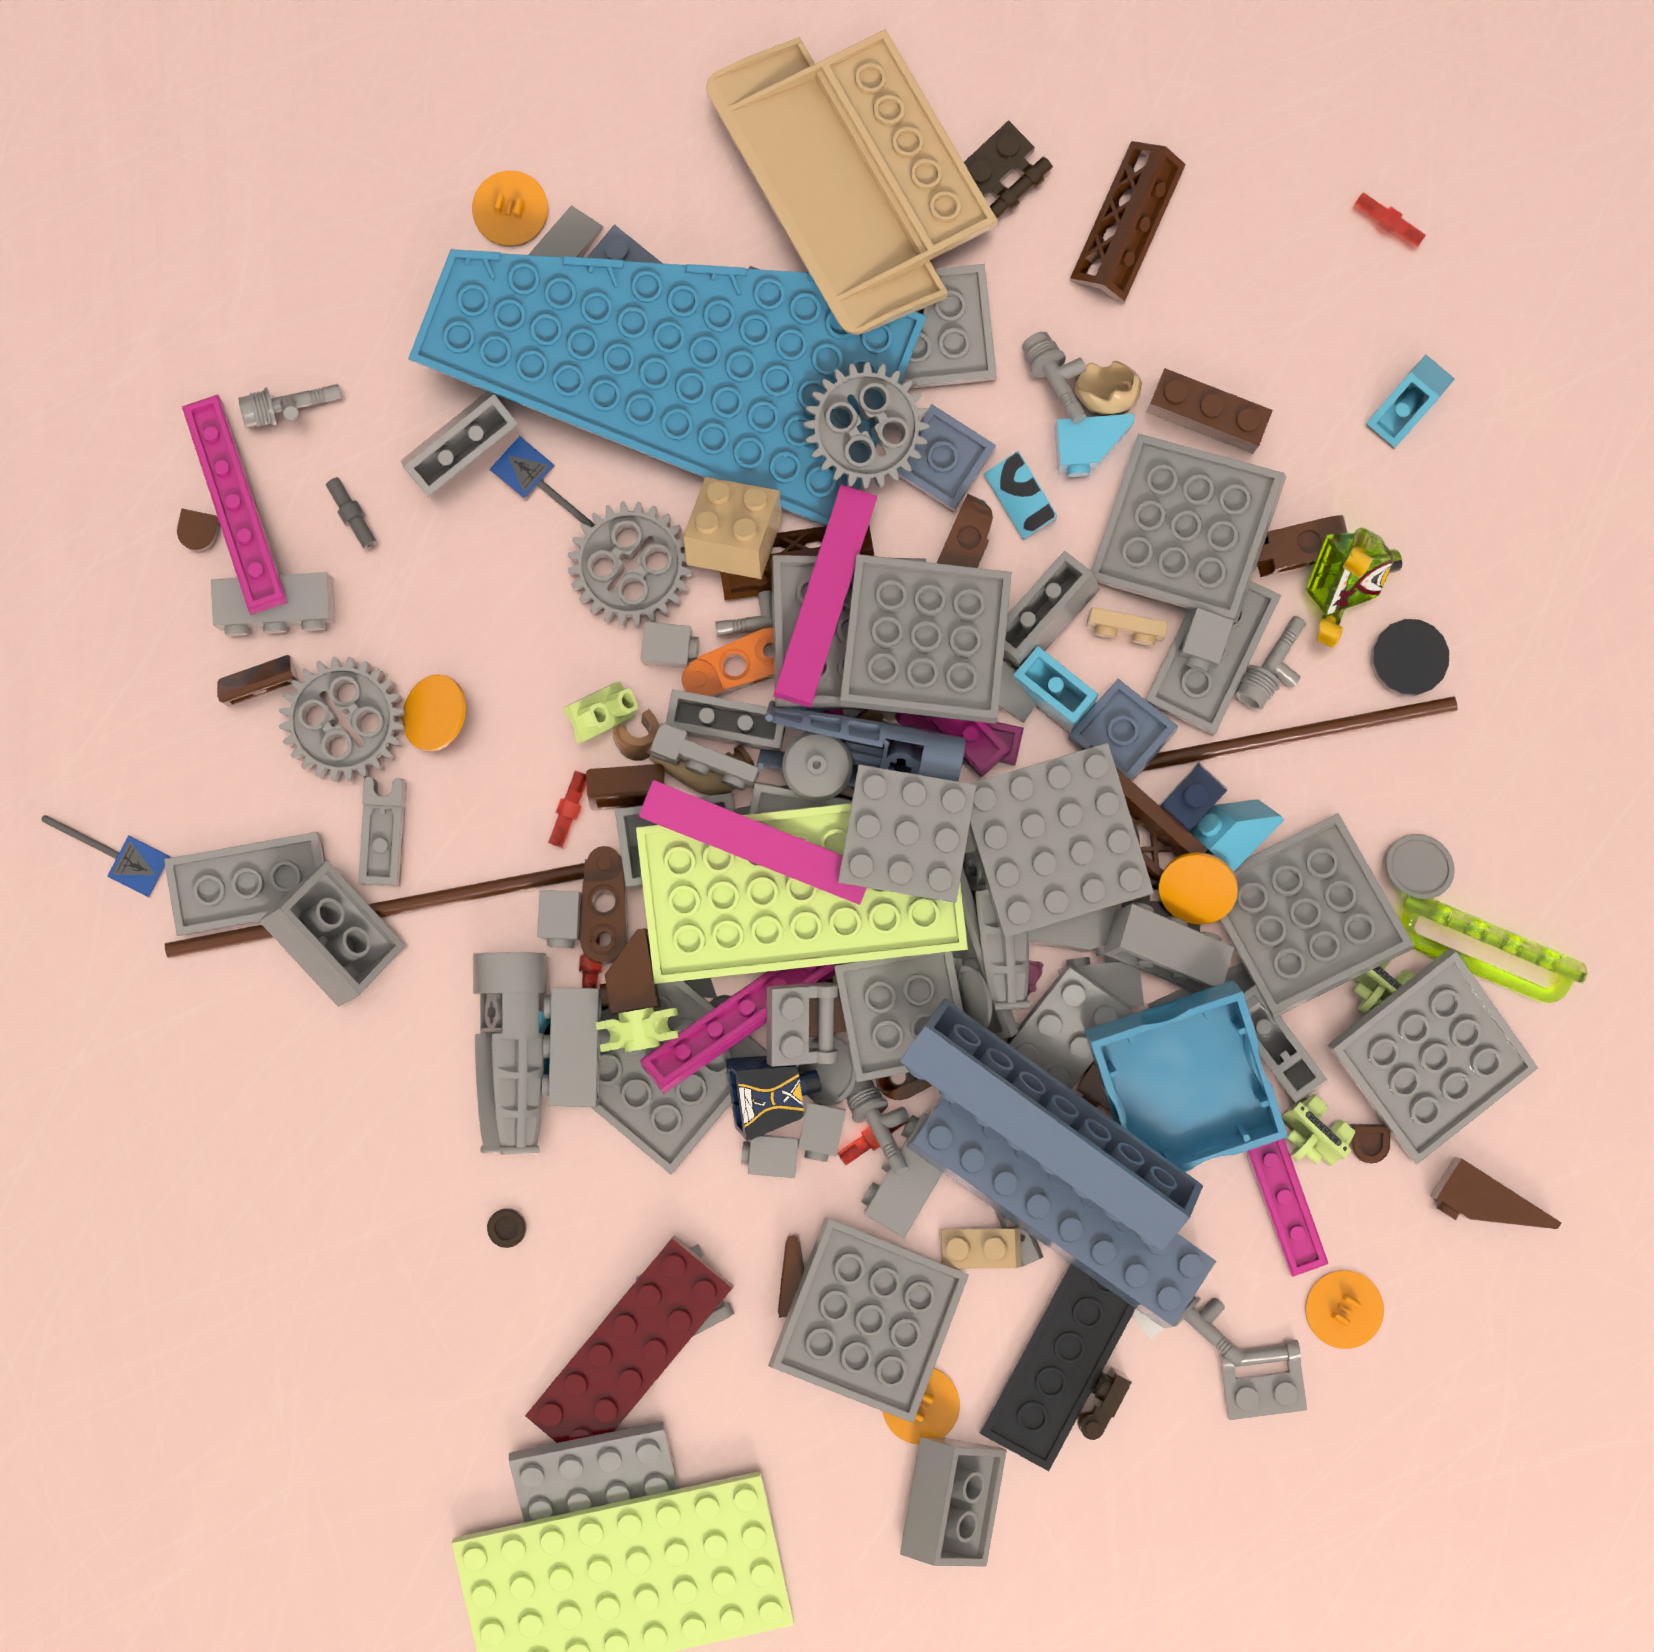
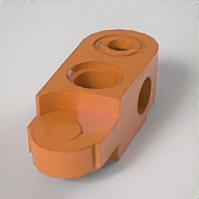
[681,627,774,697]

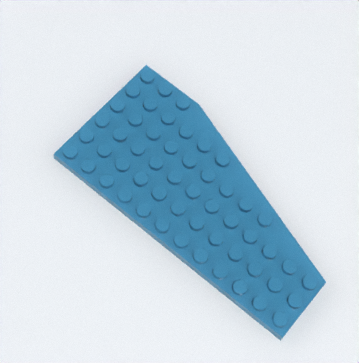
[408,249,927,526]

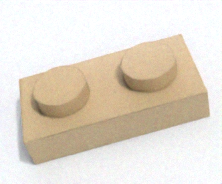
[1086,607,1168,646]
[941,1227,1022,1269]

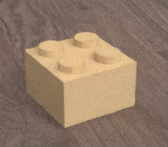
[683,477,782,579]

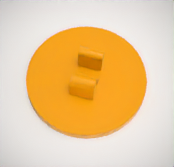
[472,171,549,247]
[402,674,466,751]
[1159,852,1238,924]
[1305,1270,1384,1349]
[882,1368,960,1444]

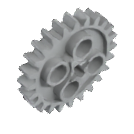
[803,362,930,490]
[568,501,693,627]
[279,657,406,782]

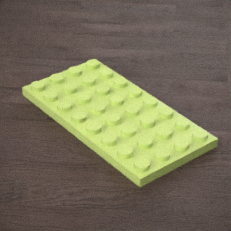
[636,803,968,984]
[452,1471,794,1652]

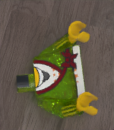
[1306,527,1403,648]

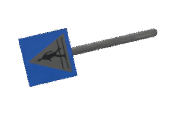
[490,436,595,527]
[41,815,170,898]

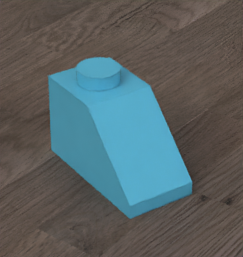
[1366,354,1455,448]
[1054,414,1134,477]
[1013,646,1098,733]
[1189,799,1284,872]

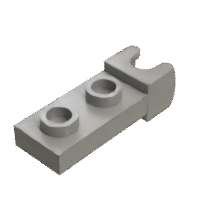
[650,723,759,790]
[358,777,406,886]

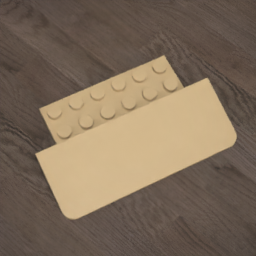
[706,29,998,335]

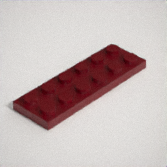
[525,1236,734,1443]

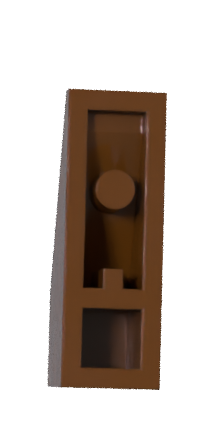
[1430,1157,1562,1229]

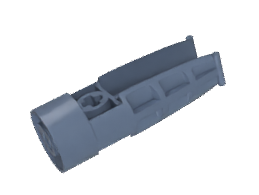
[756,701,966,788]

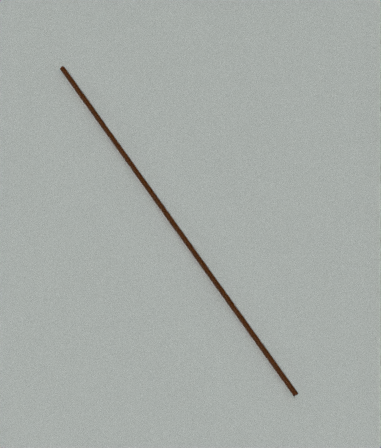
[165,696,1458,958]

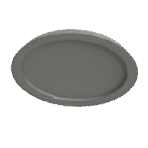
[782,732,853,801]
[1386,834,1455,899]
[956,965,992,1028]
[798,1036,856,1106]

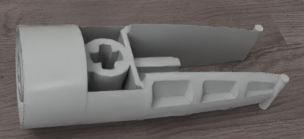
[963,829,1031,1010]
[473,952,546,1155]

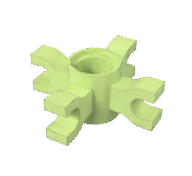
[595,1007,681,1052]

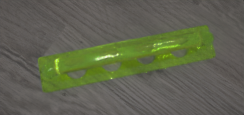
[1400,893,1588,1004]

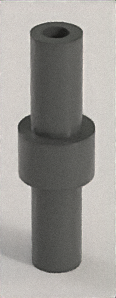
[326,477,377,550]

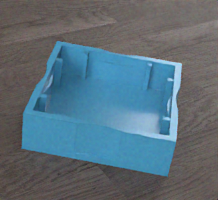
[1084,980,1288,1172]

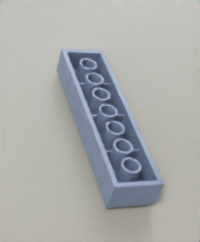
[900,998,1203,1252]
[906,1095,1217,1328]

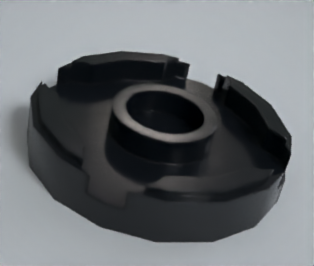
[1371,619,1449,696]

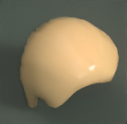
[1074,361,1142,416]

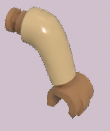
[613,709,755,796]

